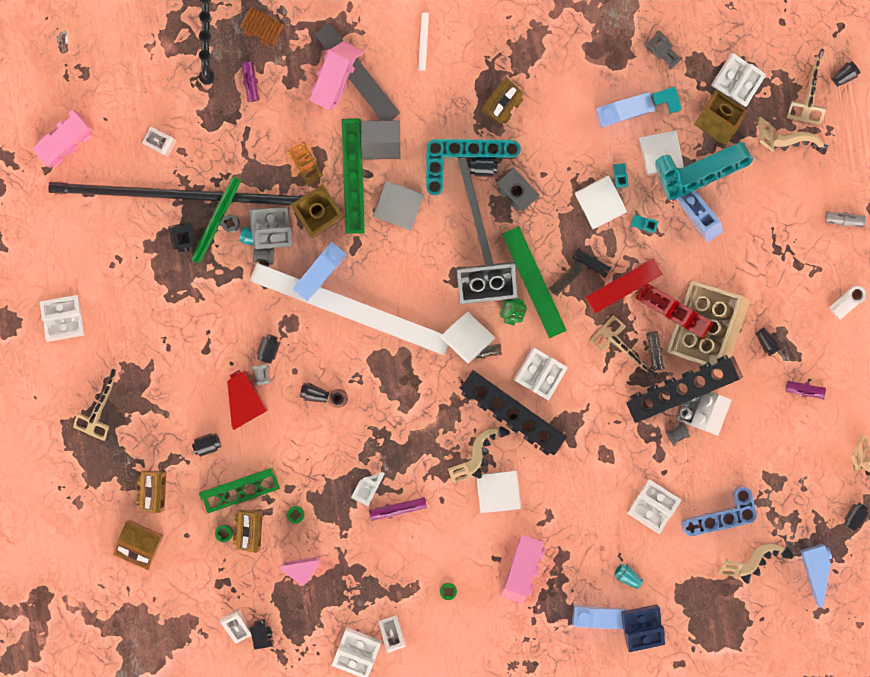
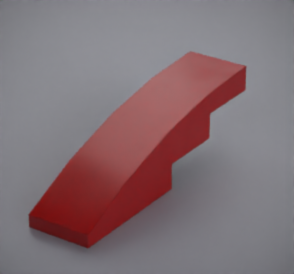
[585,258,663,314]
[636,284,714,339]

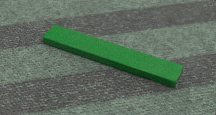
[342,118,365,234]
[502,226,567,339]

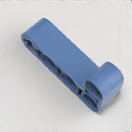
[681,486,757,536]

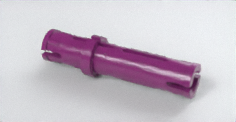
[369,497,427,522]

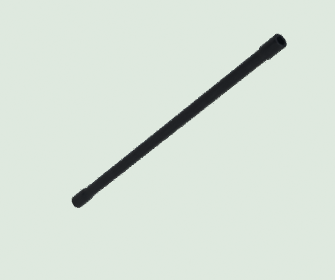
[48,182,305,205]

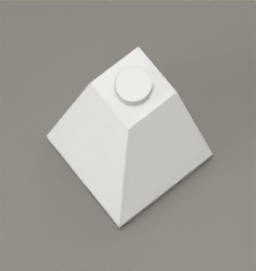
[639,130,684,176]

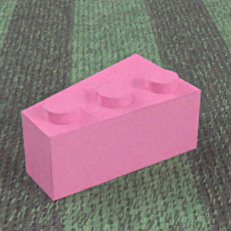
[310,41,364,111]
[32,109,94,168]
[500,535,545,603]

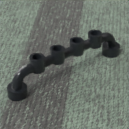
[199,0,215,85]

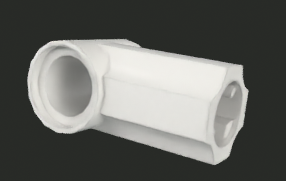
[829,286,866,320]

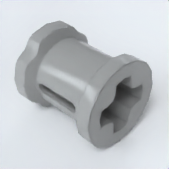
[252,364,272,386]

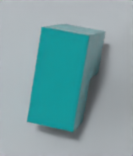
[651,87,682,114]
[613,163,629,189]
[630,214,659,234]

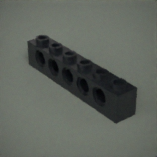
[626,355,743,423]
[460,370,567,456]

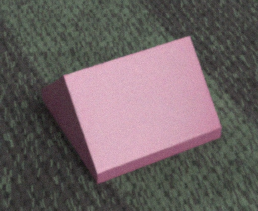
[280,556,322,586]

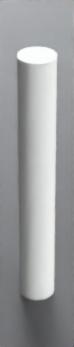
[418,12,429,71]

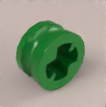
[287,506,305,524]
[215,525,233,543]
[440,583,457,601]

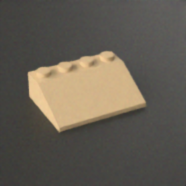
[666,280,750,372]

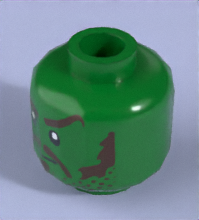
[499,298,527,326]

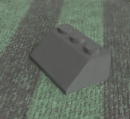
[456,262,518,304]

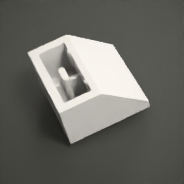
[676,392,732,436]

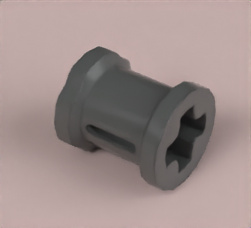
[221,214,240,233]
[253,248,274,265]
[665,422,690,446]

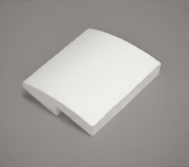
[711,53,767,107]
[575,175,627,229]
[40,295,85,342]
[441,312,495,363]
[513,347,568,400]
[477,471,522,513]
[627,479,681,534]
[332,627,382,677]

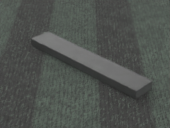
[314,23,400,120]
[458,157,493,265]

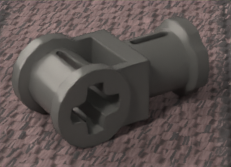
[644,30,682,70]

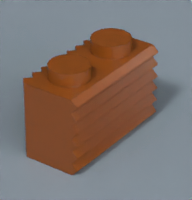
[239,6,285,48]

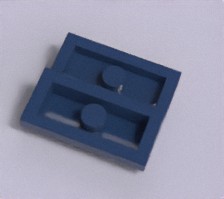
[621,604,665,653]

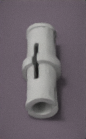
[825,211,866,228]

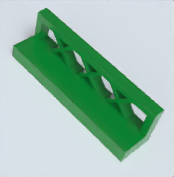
[199,467,280,513]

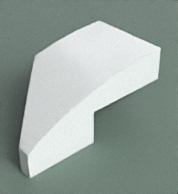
[351,472,385,507]

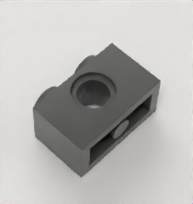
[496,167,540,212]

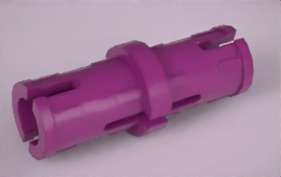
[241,62,260,102]
[785,380,826,400]

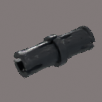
[572,248,611,278]

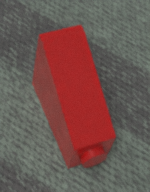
[227,370,268,430]

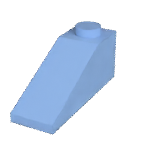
[595,92,655,129]
[676,190,723,243]
[293,242,347,301]
[800,544,832,608]
[572,604,629,629]

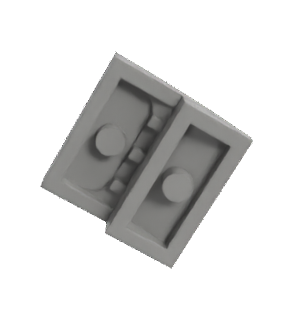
[373,181,424,230]
[249,207,292,249]

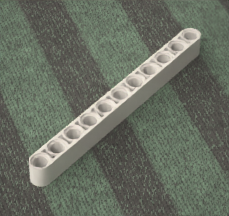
[250,263,449,355]

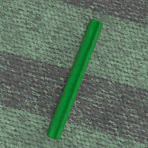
[191,176,241,263]

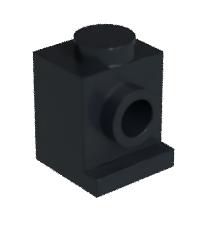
[168,223,194,252]
[250,619,275,650]

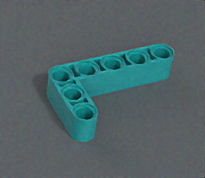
[426,139,521,196]
[655,142,753,200]

